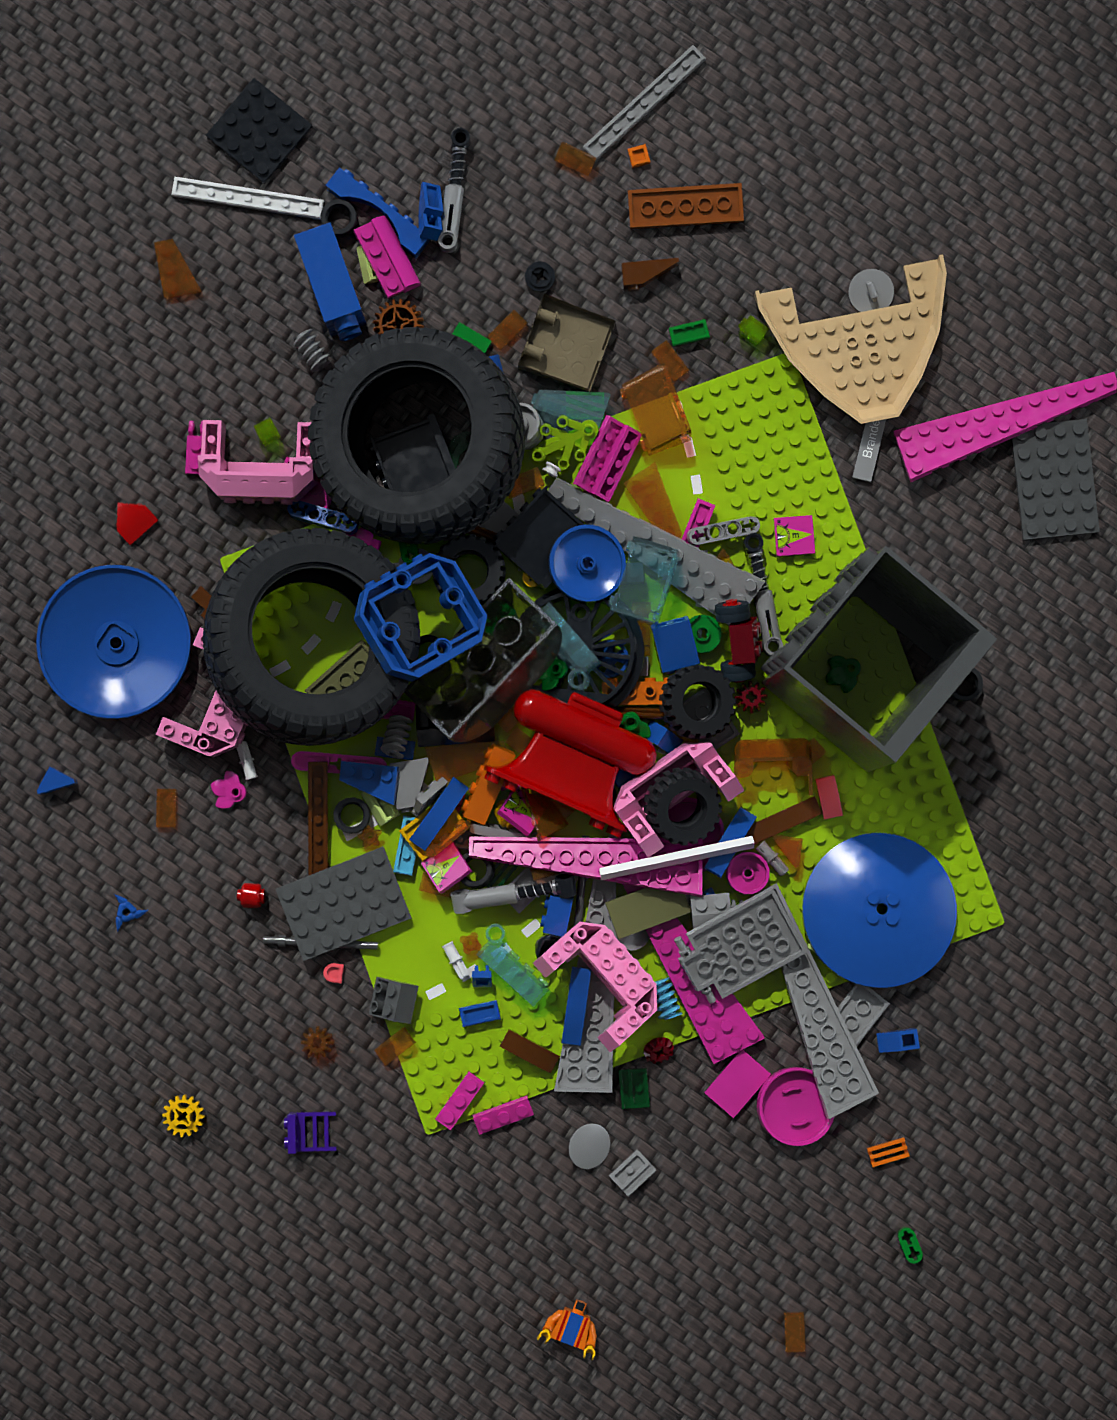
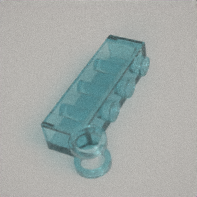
[531,603,601,690]
[476,924,549,1007]

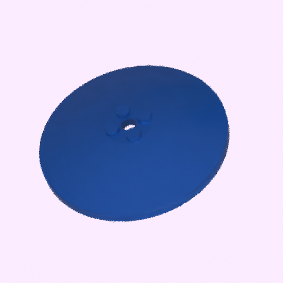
[36,565,191,719]
[802,833,957,988]

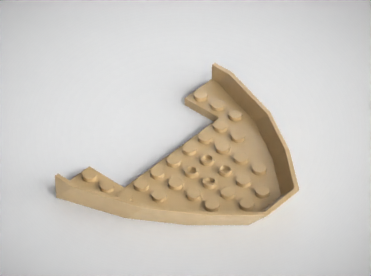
[754,254,947,424]

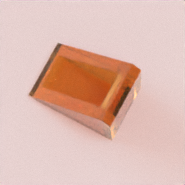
[771,835,803,868]

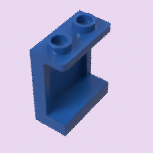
[650,616,700,674]

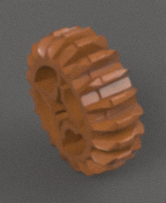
[373,299,424,335]

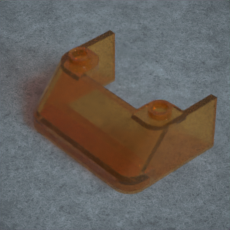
[734,738,813,798]

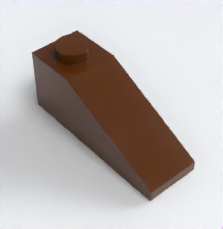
[621,258,679,292]

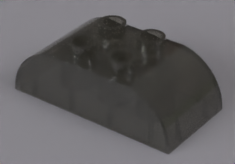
[404,578,562,742]

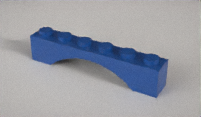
[325,167,430,258]

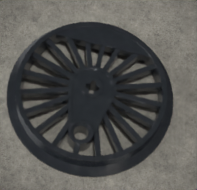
[510,589,645,709]

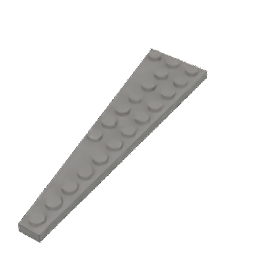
[548,477,765,625]
[554,879,616,1093]
[758,883,879,1119]

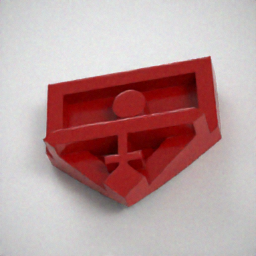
[116,502,158,545]

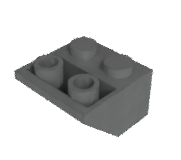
[369,977,419,1024]

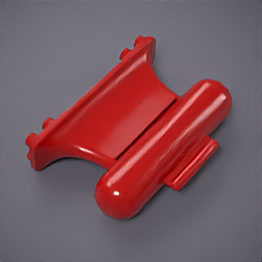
[484,689,657,838]

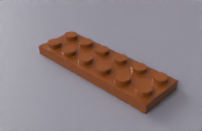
[628,183,744,229]

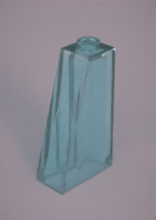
[531,390,611,431]

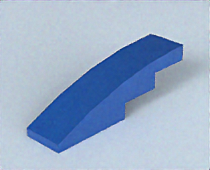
[561,966,591,1046]

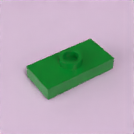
[668,319,710,347]

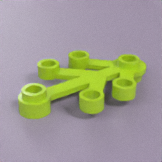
[531,415,599,470]

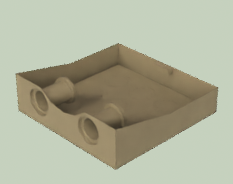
[518,293,616,392]

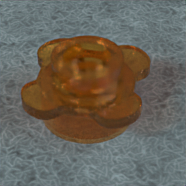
[460,932,482,954]

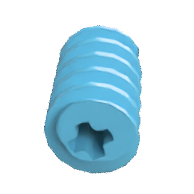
[655,977,682,1020]

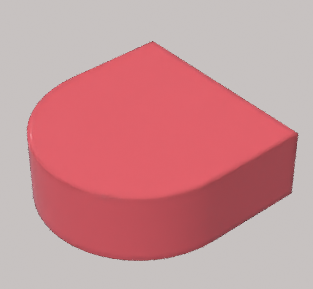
[323,963,344,984]

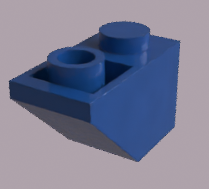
[876,1028,920,1053]

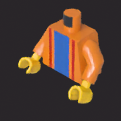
[537,1300,597,1360]

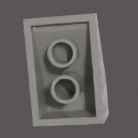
[690,893,731,929]

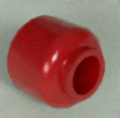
[237,883,266,908]

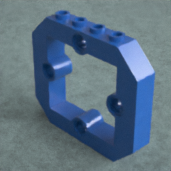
[354,553,487,682]

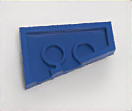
[339,761,399,805]

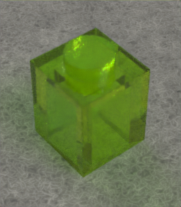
[738,315,769,347]
[254,417,281,446]

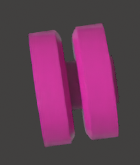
[726,852,769,894]

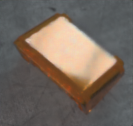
[619,363,691,456]

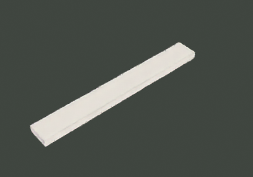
[171,176,325,220]
[599,836,754,880]

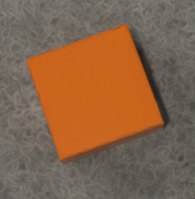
[627,144,651,168]

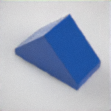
[644,720,683,754]
[37,767,78,795]

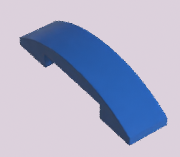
[409,777,469,851]
[704,807,757,878]

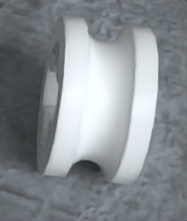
[542,461,561,478]

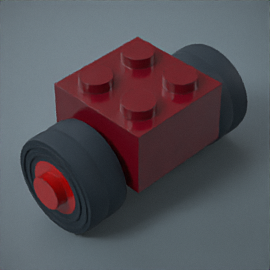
[715,599,763,683]

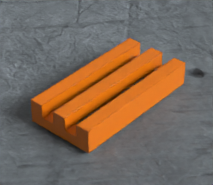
[867,1137,910,1167]

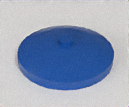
[549,525,626,602]

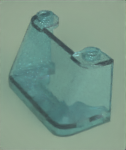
[608,536,680,627]

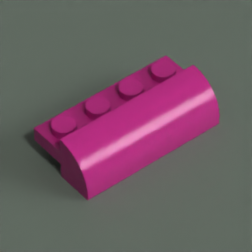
[353,216,421,299]
[573,415,642,502]

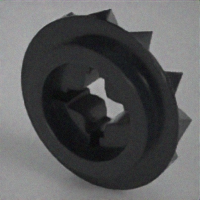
[525,261,555,292]

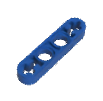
[287,501,359,535]

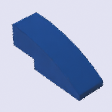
[418,182,444,241]

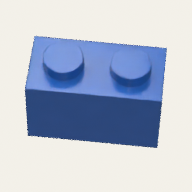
[540,894,574,937]

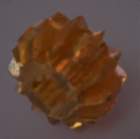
[301,1026,334,1059]

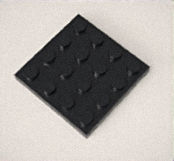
[206,78,313,184]

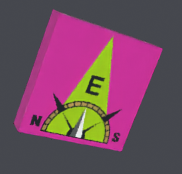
[774,515,815,557]
[497,786,546,836]
[421,840,472,894]

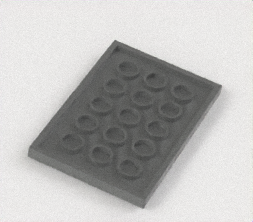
[1011,419,1100,541]
[275,846,411,961]

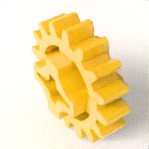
[162,1094,205,1137]

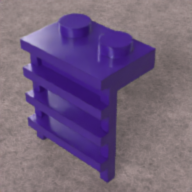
[284,1111,337,1154]

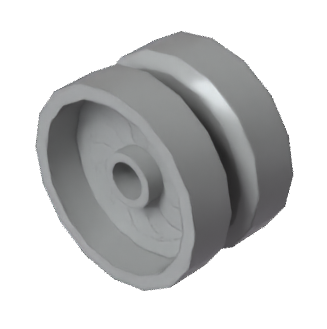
[519,403,545,450]

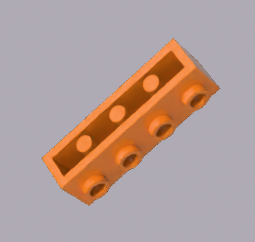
[602,677,668,705]
[461,743,516,825]

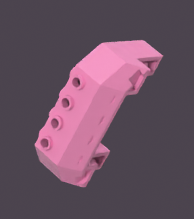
[198,420,318,505]
[156,627,261,758]
[613,742,744,858]
[533,922,657,1052]

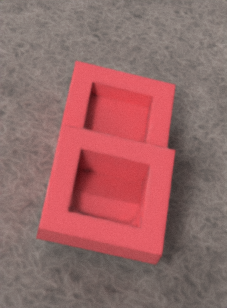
[815,775,843,819]

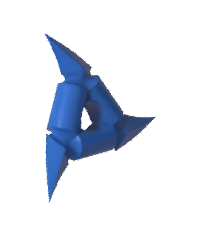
[114,894,148,932]

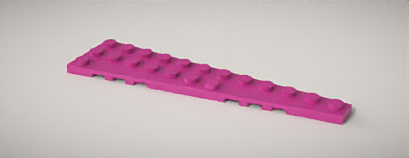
[894,372,1117,483]
[469,837,702,897]
[623,884,765,1064]

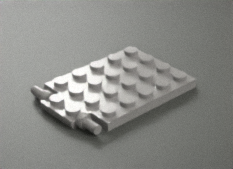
[674,886,807,1004]

